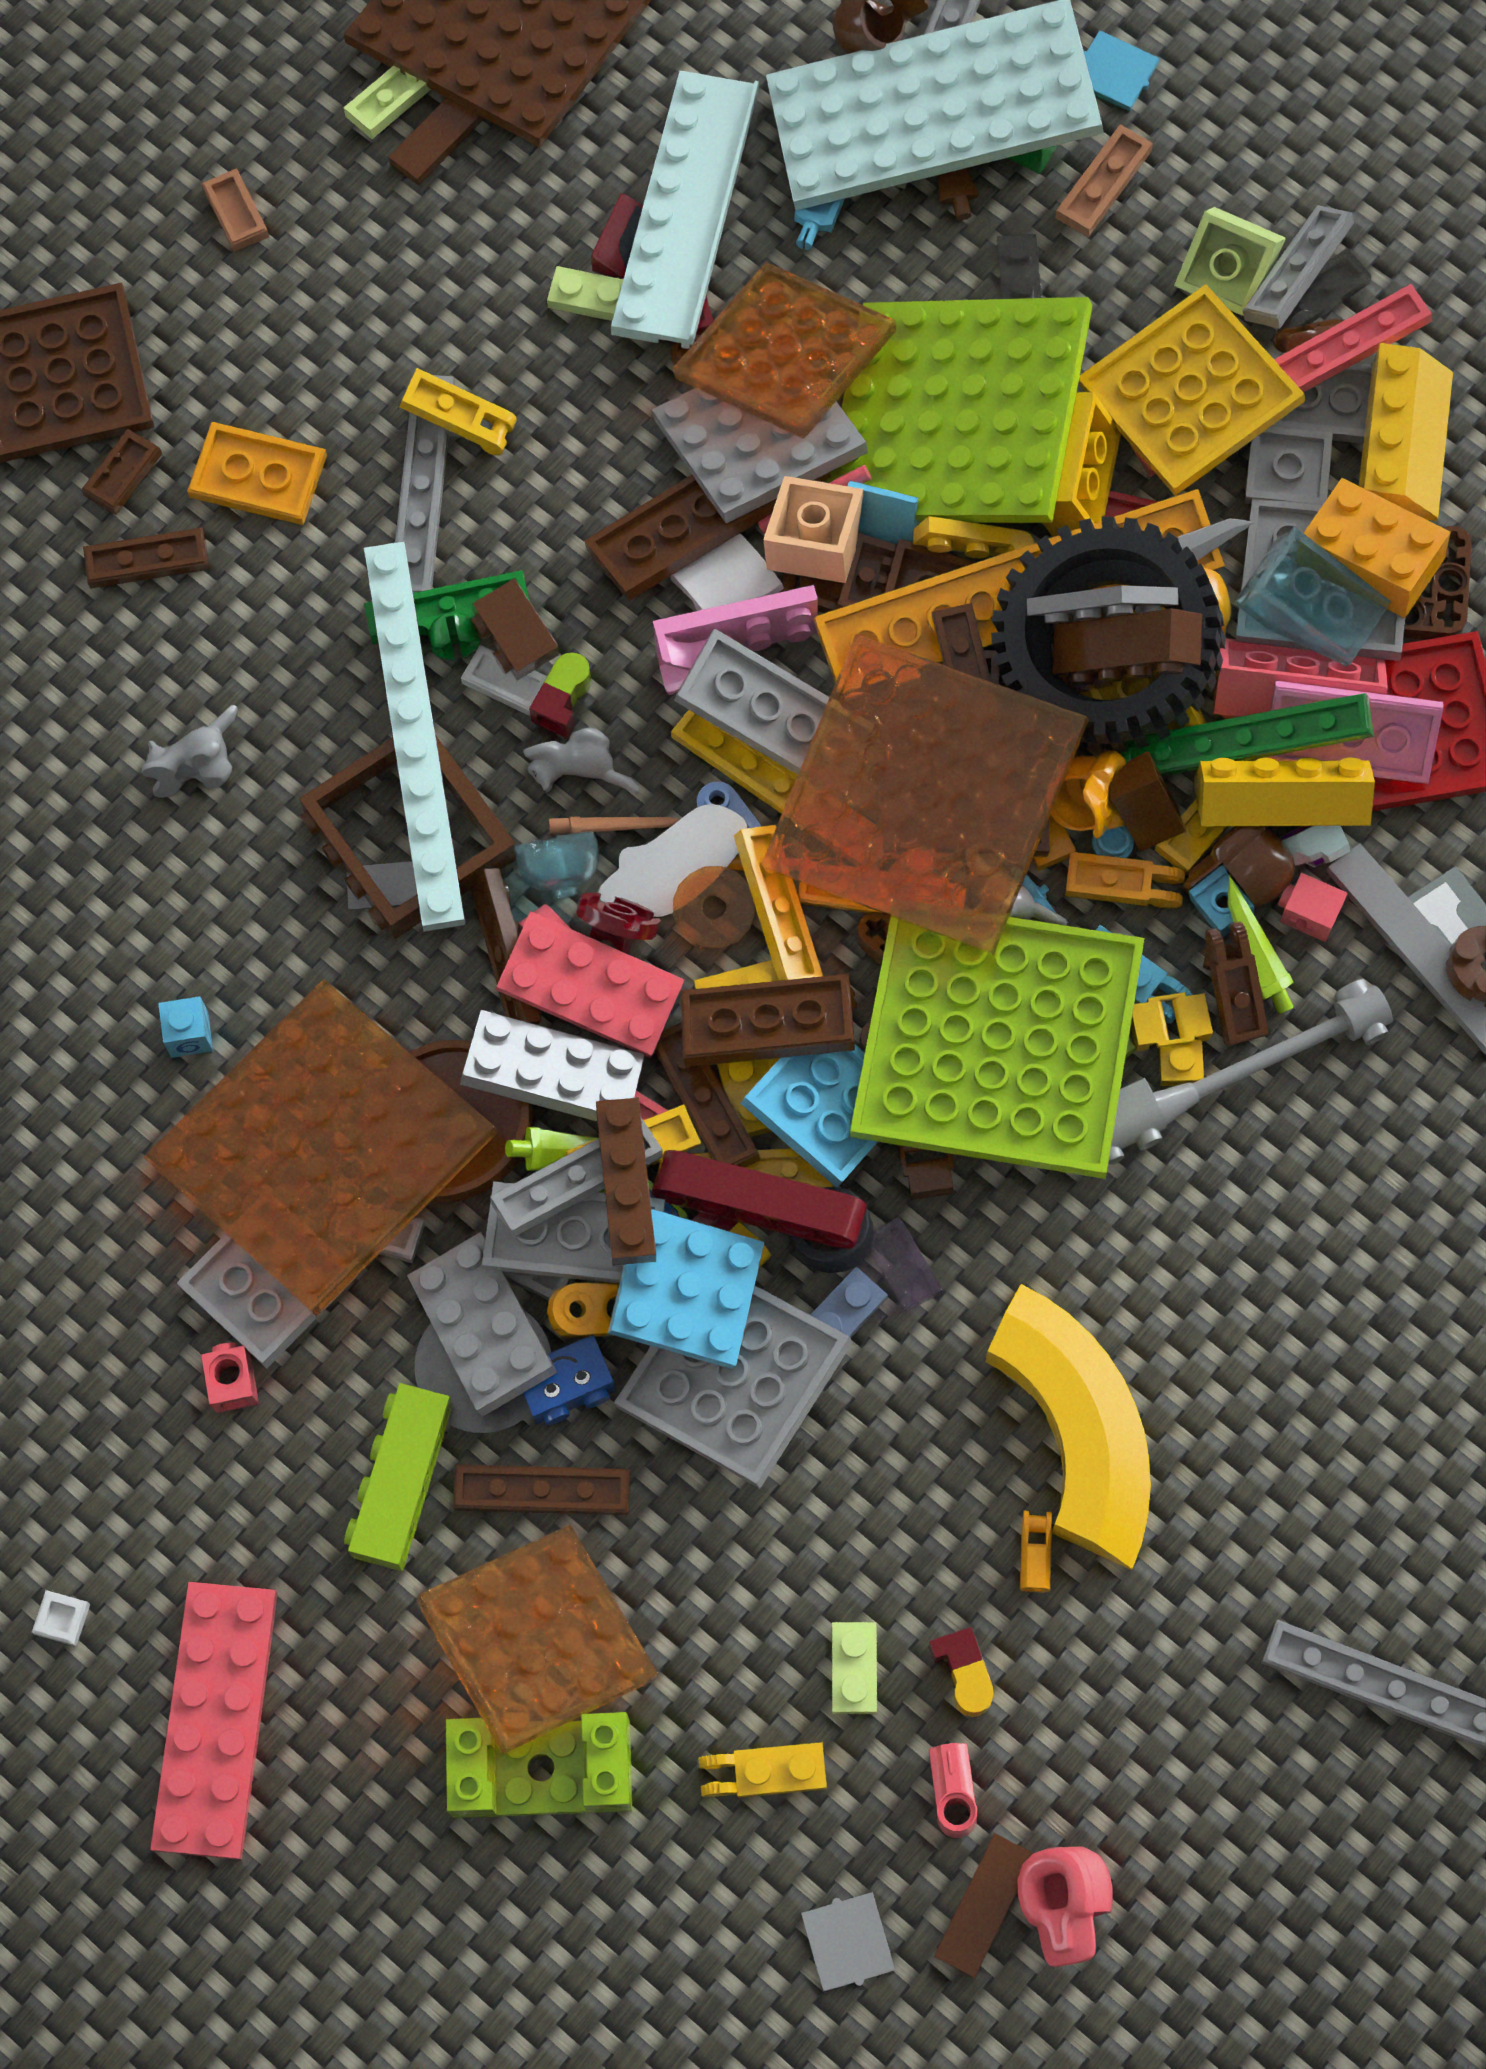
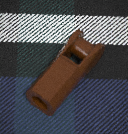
[1273,318,1343,353]

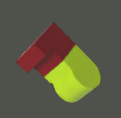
[529,653,591,739]

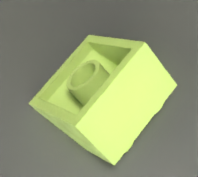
[1174,207,1286,316]

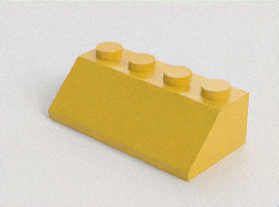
[1359,343,1453,521]
[1194,757,1375,826]

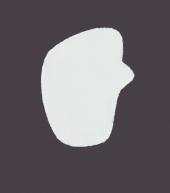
[598,804,747,917]

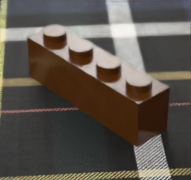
[1053,608,1202,685]

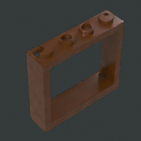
[299,735,519,939]

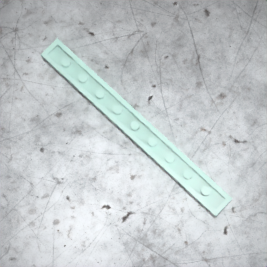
[364,542,465,931]

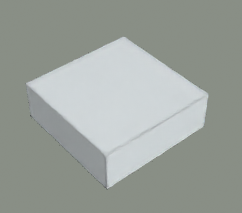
[32,1590,90,1646]

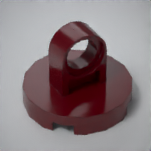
[576,892,661,955]

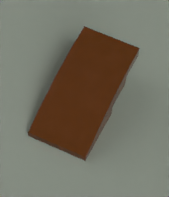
[798,533,976,613]

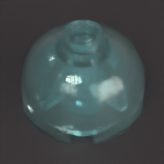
[514,832,599,899]

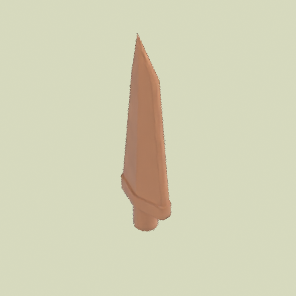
[549,817,680,835]

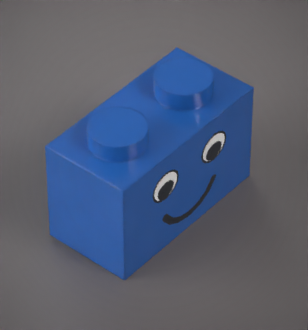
[523,1335,616,1426]

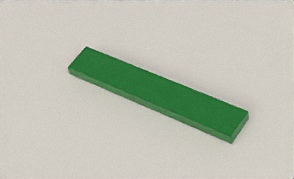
[1121,693,1374,776]

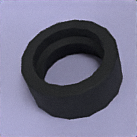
[790,1186,874,1274]

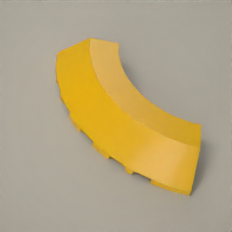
[985,1284,1151,1570]

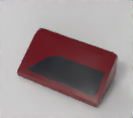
[591,193,643,279]

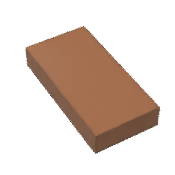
[201,168,269,252]

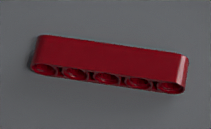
[651,1150,867,1249]

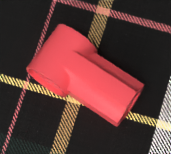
[929,1743,977,1838]

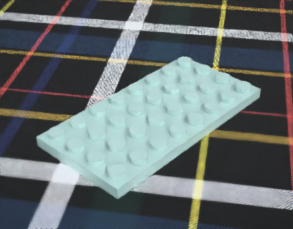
[766,0,1103,210]

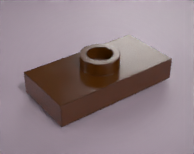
[81,428,162,515]

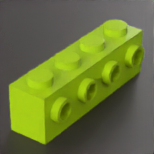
[344,1383,453,1572]

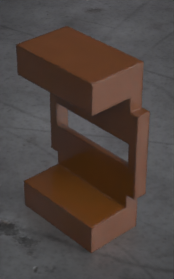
[898,1145,954,1200]

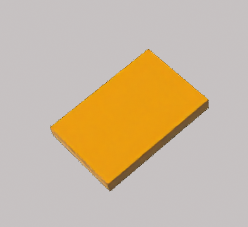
[187,422,327,525]

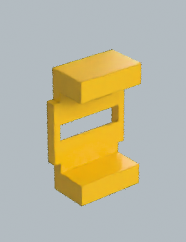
[1130,992,1213,1052]

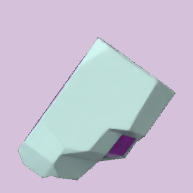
[1280,826,1351,867]

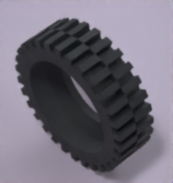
[991,516,1225,753]

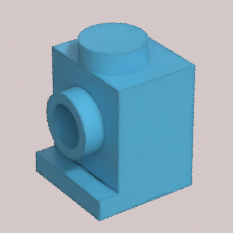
[1189,865,1254,938]

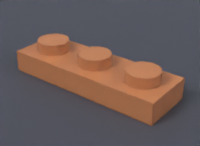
[1055,124,1153,237]

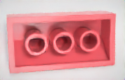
[1213,638,1388,719]

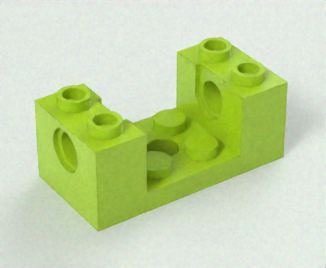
[446,1712,632,1818]

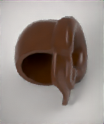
[832,0,929,54]
[1183,826,1295,909]

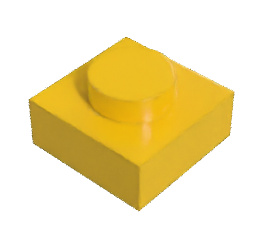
[1158,1040,1204,1086]

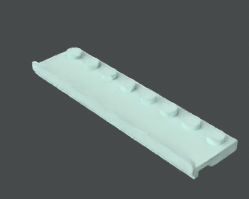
[611,71,759,349]

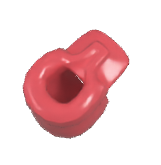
[1017,1847,1113,1967]

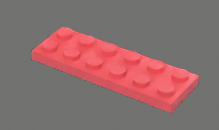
[150,1582,278,1860]

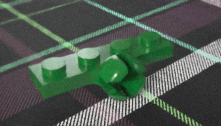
[364,570,530,661]

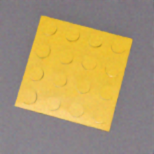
[1078,284,1305,496]

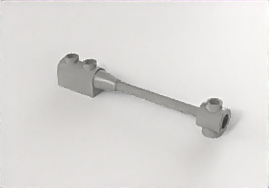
[1108,979,1393,1167]

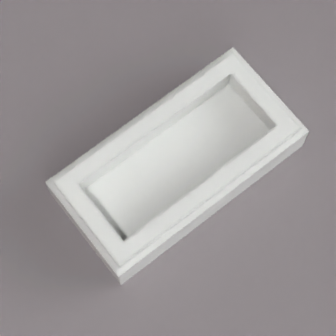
[461,645,547,716]

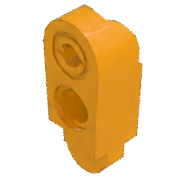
[547,1283,619,1338]

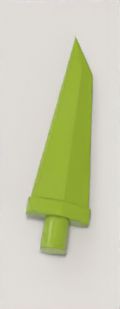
[1227,875,1294,1014]
[505,1127,598,1171]

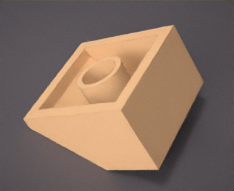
[764,476,863,583]

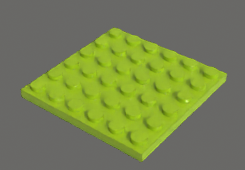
[826,297,1093,523]
[850,899,1145,1179]

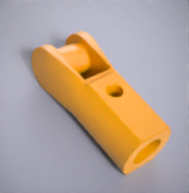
[1020,1510,1052,1593]

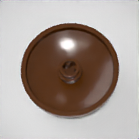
[363,1040,533,1203]

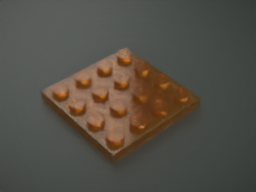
[673,262,897,439]
[416,1524,658,1754]

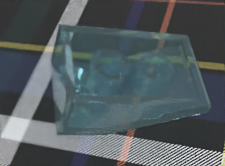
[1234,527,1391,667]

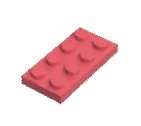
[495,911,684,1058]

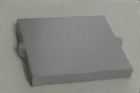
[801,1892,895,1992]

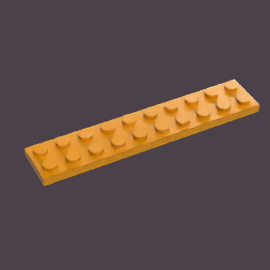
[813,489,1225,696]

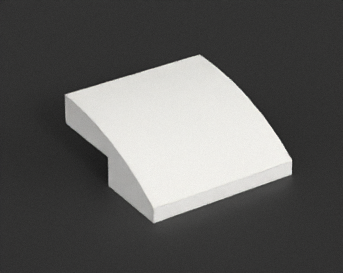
[670,533,784,611]

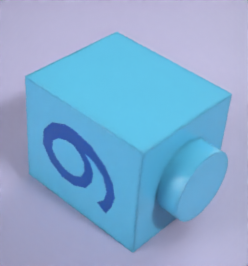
[158,996,213,1058]

